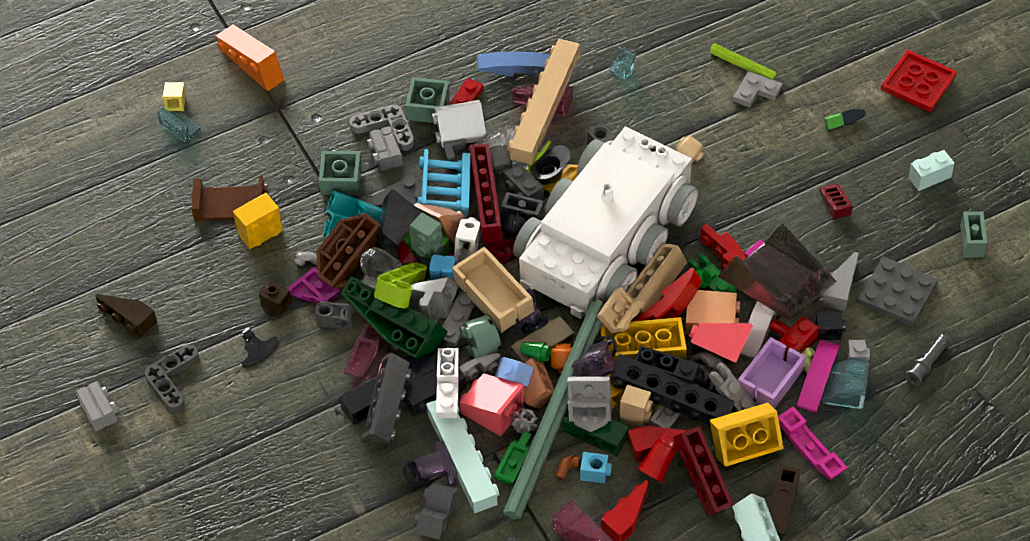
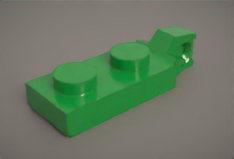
[494,431,532,487]

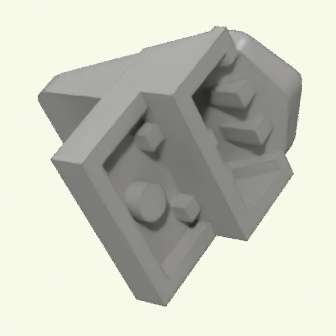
[409,277,458,323]
[567,377,612,432]

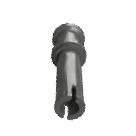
[905,335,950,386]

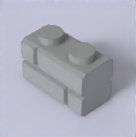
[367,126,403,171]
[76,381,118,431]

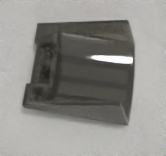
[718,224,837,320]

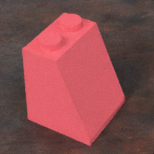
[689,322,753,363]
[459,373,524,437]

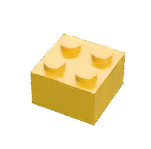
[233,193,283,249]

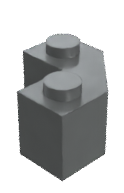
[414,483,458,540]

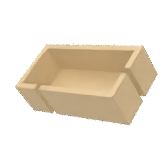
[452,247,534,333]

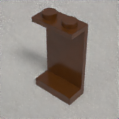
[191,176,268,221]

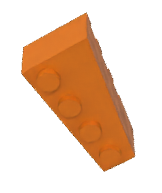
[216,25,285,92]

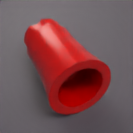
[637,433,677,482]

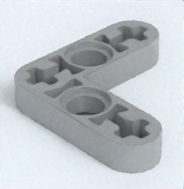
[349,105,414,151]

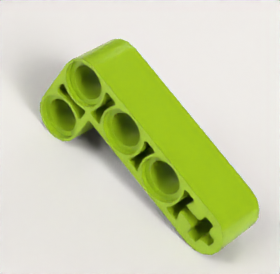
[374,263,427,308]

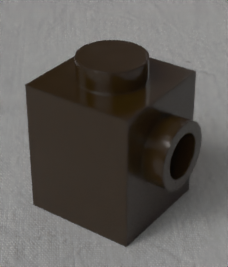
[259,280,292,316]

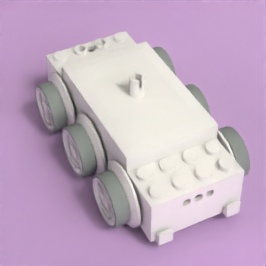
[513,126,699,319]

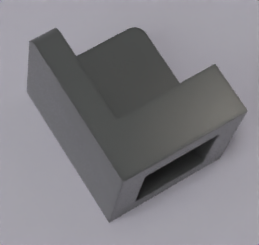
[443,139,467,170]

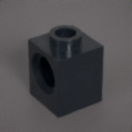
[815,312,846,340]

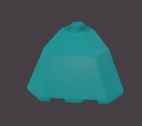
[323,189,382,239]

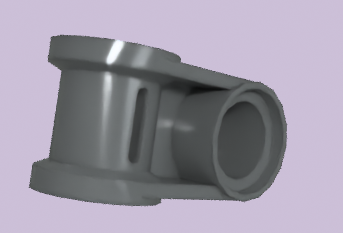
[490,146,513,173]
[315,301,355,330]

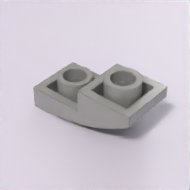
[459,353,501,382]

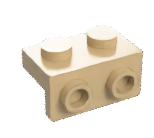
[597,287,643,333]

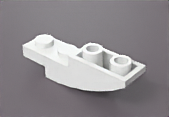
[436,348,459,418]

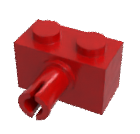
[769,316,819,361]

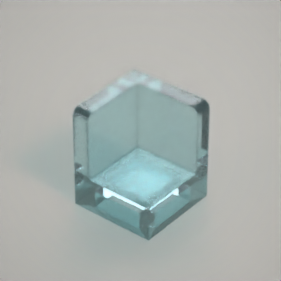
[610,46,636,79]

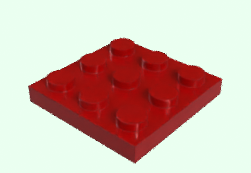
[881,49,957,113]

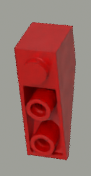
[601,480,648,541]

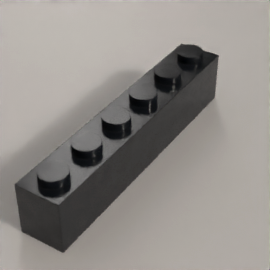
[339,340,451,425]

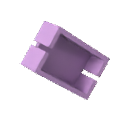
[738,337,806,409]

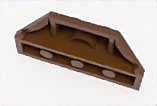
[316,213,382,288]

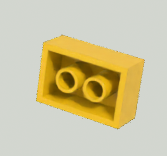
[710,403,784,467]

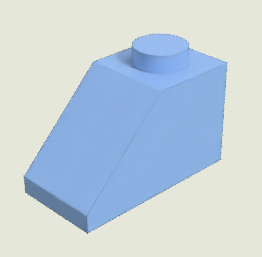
[495,357,534,387]

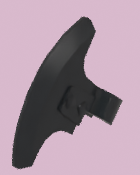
[242,328,278,367]

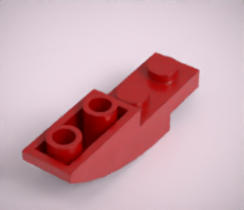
[700,224,752,292]
[633,267,702,322]

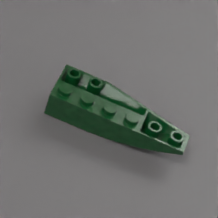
[341,276,448,359]

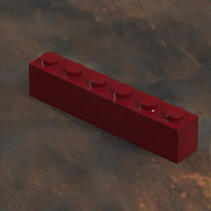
[470,143,502,244]

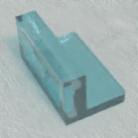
[157,107,201,142]

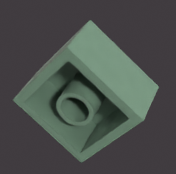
[405,77,450,123]
[319,151,362,196]

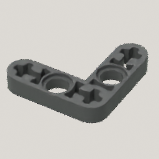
[145,344,199,413]

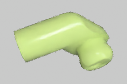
[801,347,815,373]

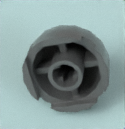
[689,351,726,392]

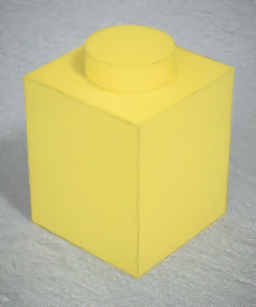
[163,83,186,111]

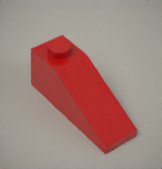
[627,426,687,462]

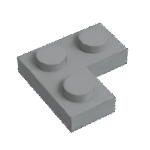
[733,71,782,108]

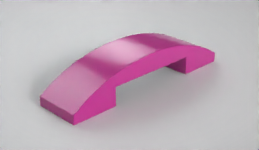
[797,339,840,413]
[778,406,847,480]

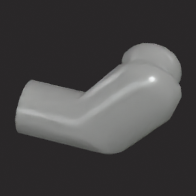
[294,252,317,266]

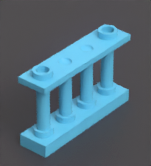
[417,149,470,219]

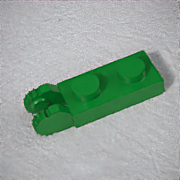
[688,254,736,293]

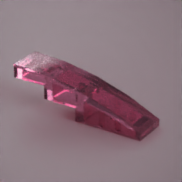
[344,322,384,379]

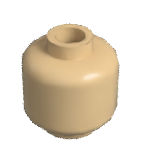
[675,136,704,163]

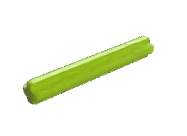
[710,43,776,80]

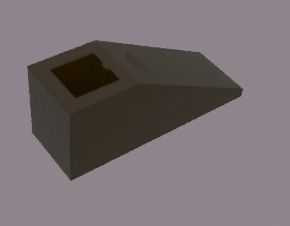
[95,294,157,338]
[769,464,801,536]

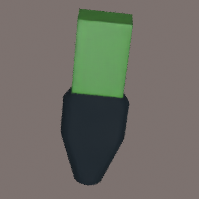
[824,109,866,130]

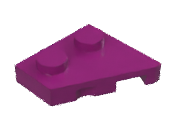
[287,267,341,304]

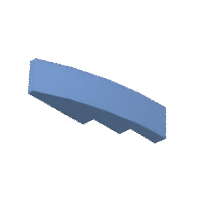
[477,51,550,77]

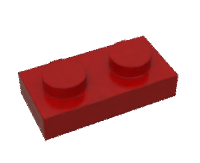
[449,78,484,105]

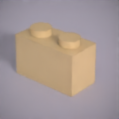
[620,385,653,428]

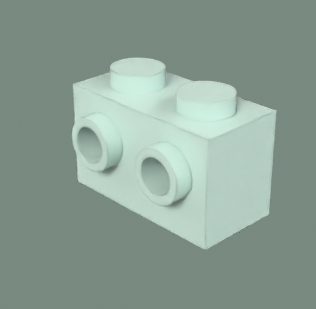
[908,150,954,191]

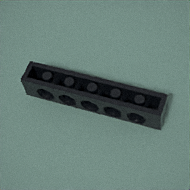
[610,354,735,427]

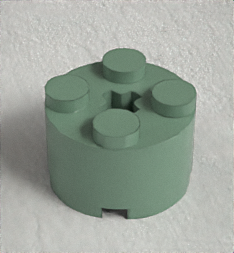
[459,314,501,359]

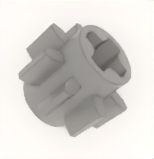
[511,408,538,433]

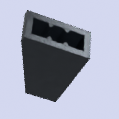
[376,189,423,252]

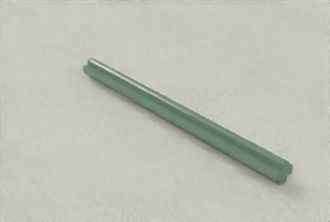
[503,300,605,520]

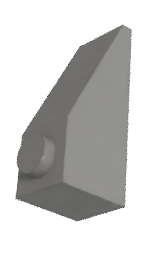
[819,252,859,311]

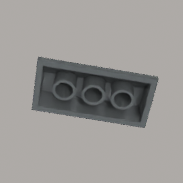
[362,353,411,445]

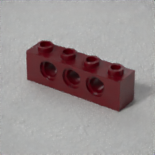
[673,426,734,515]

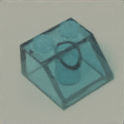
[822,359,870,410]

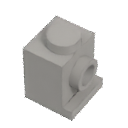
[846,340,870,371]

